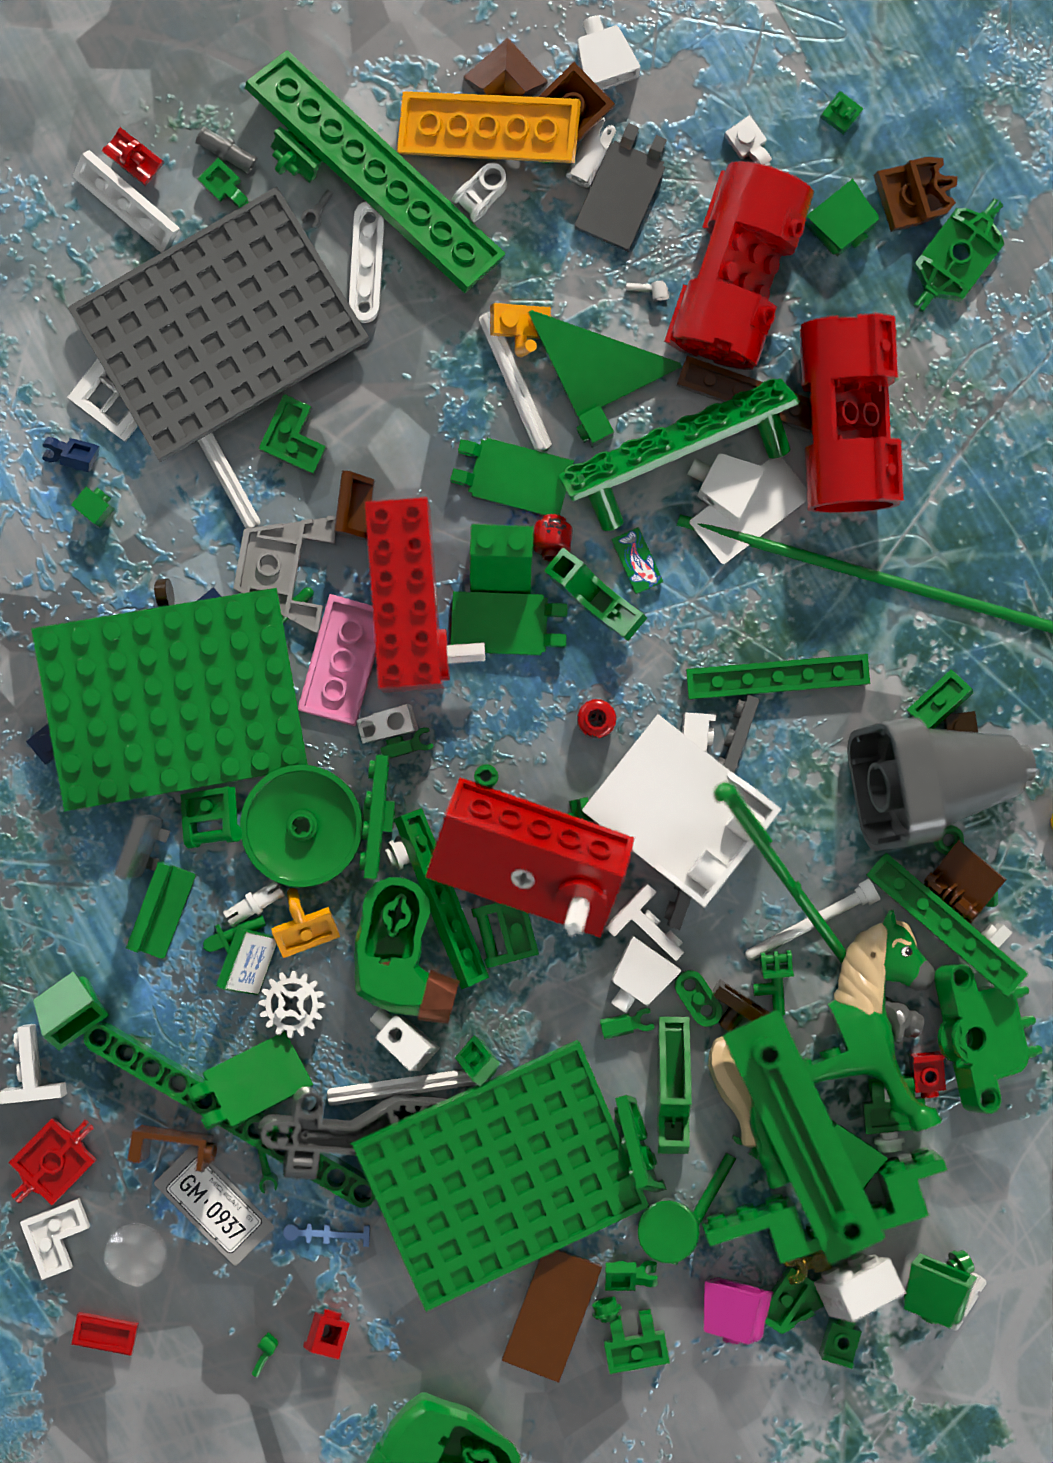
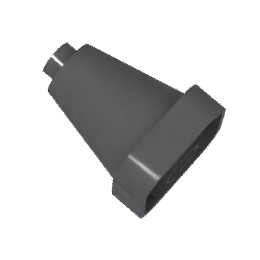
[847,717,1036,851]

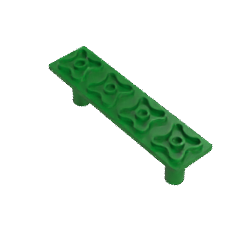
[559,378,799,531]
[723,1010,885,1264]

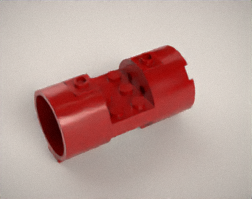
[664,161,814,370]
[800,313,904,513]

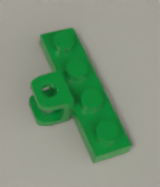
[359,754,396,879]

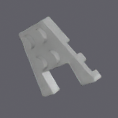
[233,516,336,633]

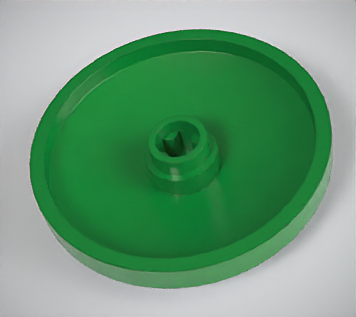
[240,765,363,887]

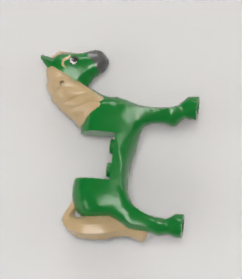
[708,910,942,1189]

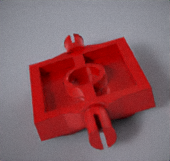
[8,1117,97,1206]

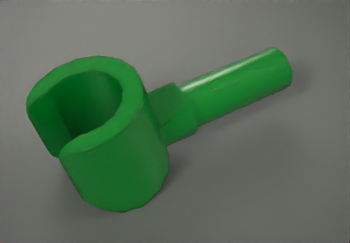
[257,1149,278,1193]
[252,1332,278,1377]

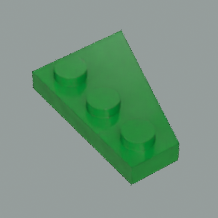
[614,1095,667,1193]

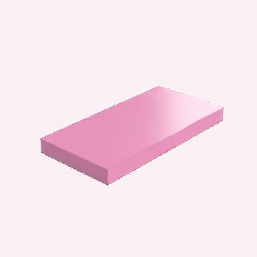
[298,594,376,727]

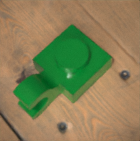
[197,158,249,209]
[380,727,434,759]
[605,1261,658,1291]

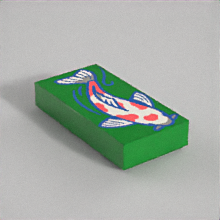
[611,527,663,595]

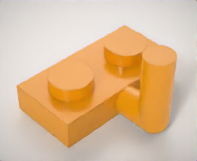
[490,303,551,357]
[271,888,340,958]

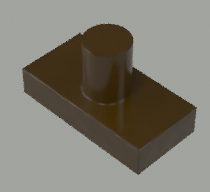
[713,979,771,1032]

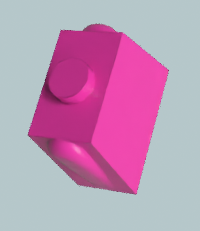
[704,1277,773,1345]

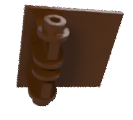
[924,840,1007,924]

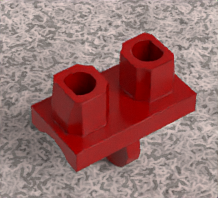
[101,127,164,186]

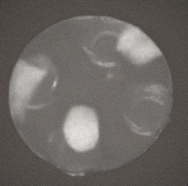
[104,1224,167,1286]

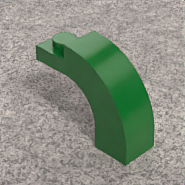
[544,548,647,641]

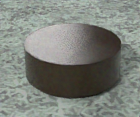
[154,578,175,607]

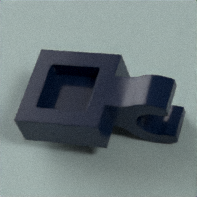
[42,437,99,473]

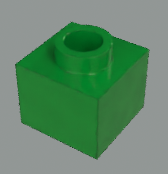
[576,405,614,448]
[71,486,115,527]

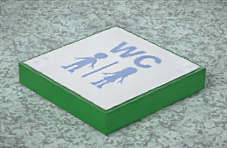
[216,928,277,995]

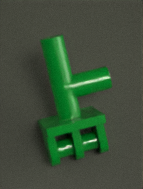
[203,915,267,954]
[753,950,794,1016]

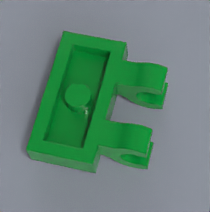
[862,1075,925,1134]
[604,1309,670,1374]

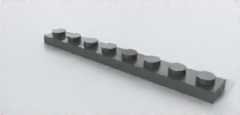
[664,695,760,930]

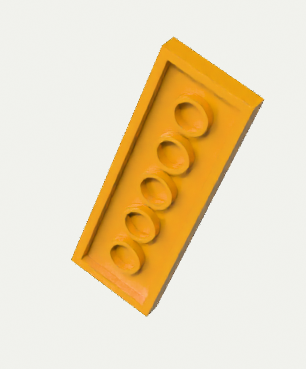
[397,91,581,163]

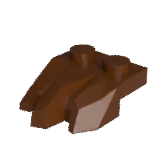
[873,157,958,232]

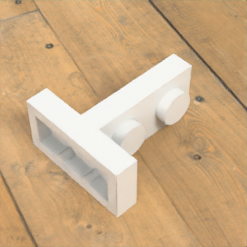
[605,883,684,961]
[0,1024,67,1104]

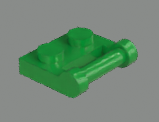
[180,787,242,849]
[471,902,539,968]

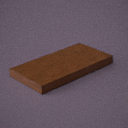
[502,1249,602,1383]

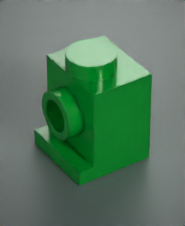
[819,1318,862,1369]

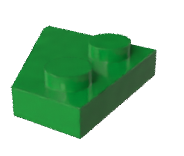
[765,1264,824,1334]

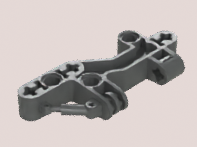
[258,1087,447,1180]

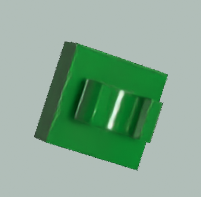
[820,91,864,135]

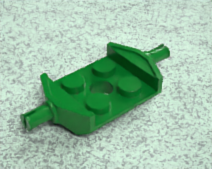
[912,198,1005,312]

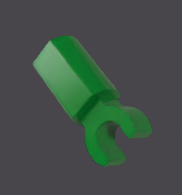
[600,1007,655,1040]

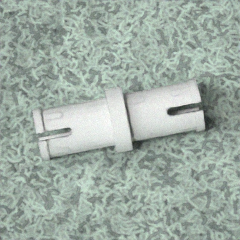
[223,881,285,928]

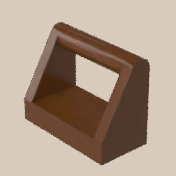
[334,470,375,540]

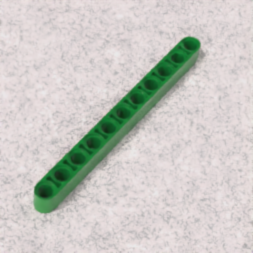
[84,1022,375,1208]

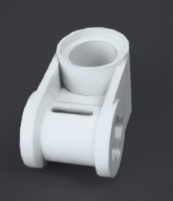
[452,162,507,222]

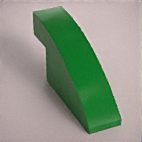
[657,1017,692,1154]

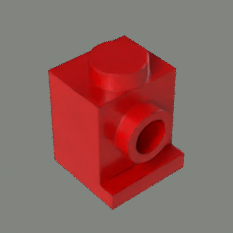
[908,1051,946,1098]
[303,1308,350,1360]

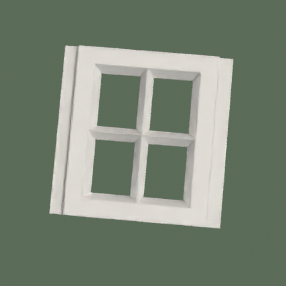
[67,359,138,442]

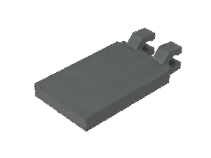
[574,123,667,252]
[113,815,171,879]

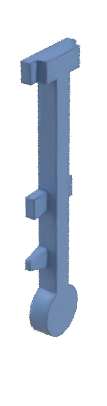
[283,1224,370,1247]

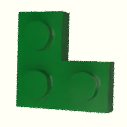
[258,394,327,475]

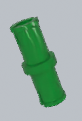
[474,764,498,788]

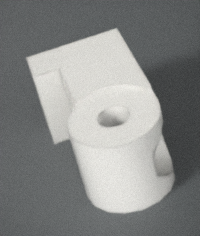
[356,704,418,744]

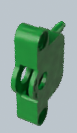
[934,964,1043,1114]

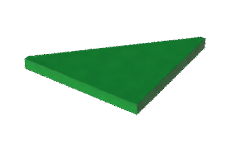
[527,310,682,418]

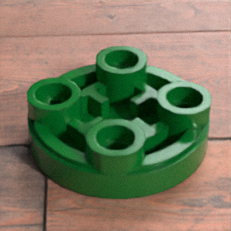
[638,1200,700,1264]

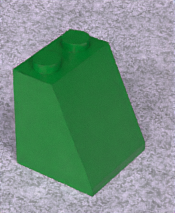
[470,524,533,594]

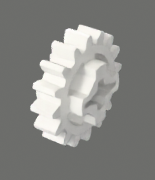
[258,971,326,1038]

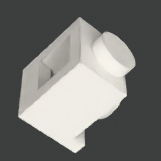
[682,712,716,751]

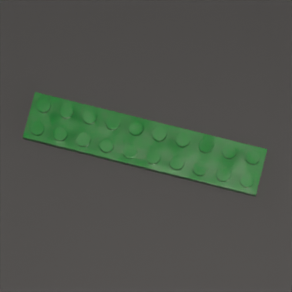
[245,50,506,293]

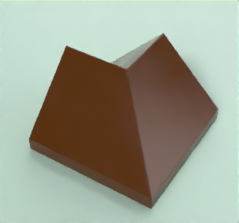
[463,37,548,97]
[539,62,616,143]

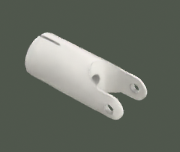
[566,117,616,188]

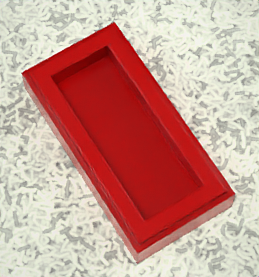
[71,1312,139,1356]

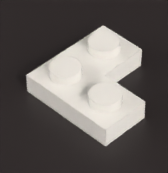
[20,1198,90,1280]

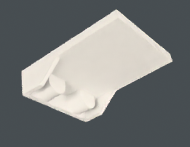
[582,714,782,907]

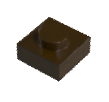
[944,711,978,733]

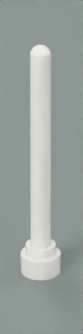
[745,878,881,961]

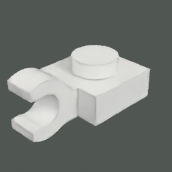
[724,115,772,166]

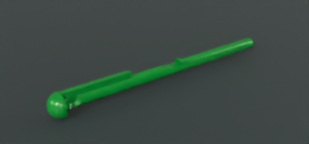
[713,782,846,964]

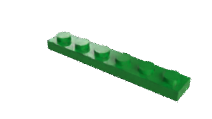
[686,654,871,700]
[394,808,489,989]
[866,853,1029,998]

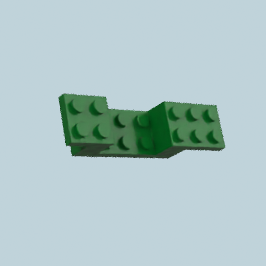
[701,1147,948,1263]

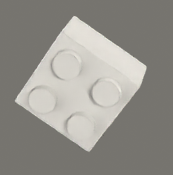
[814,1253,905,1322]

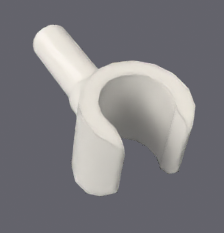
[626,281,669,301]

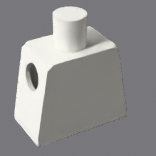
[577,15,640,90]
[687,453,766,524]
[611,935,681,1013]
[370,1008,440,1071]

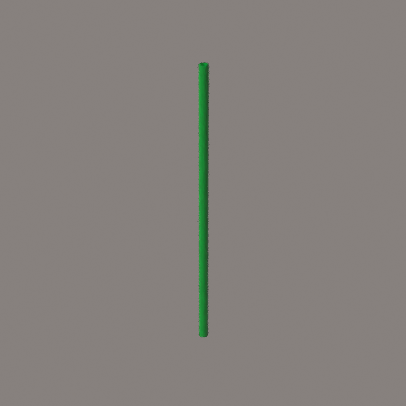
[677,514,1053,634]

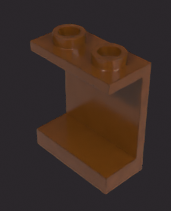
[127,1125,218,1172]

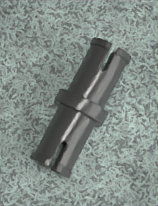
[195,126,257,174]

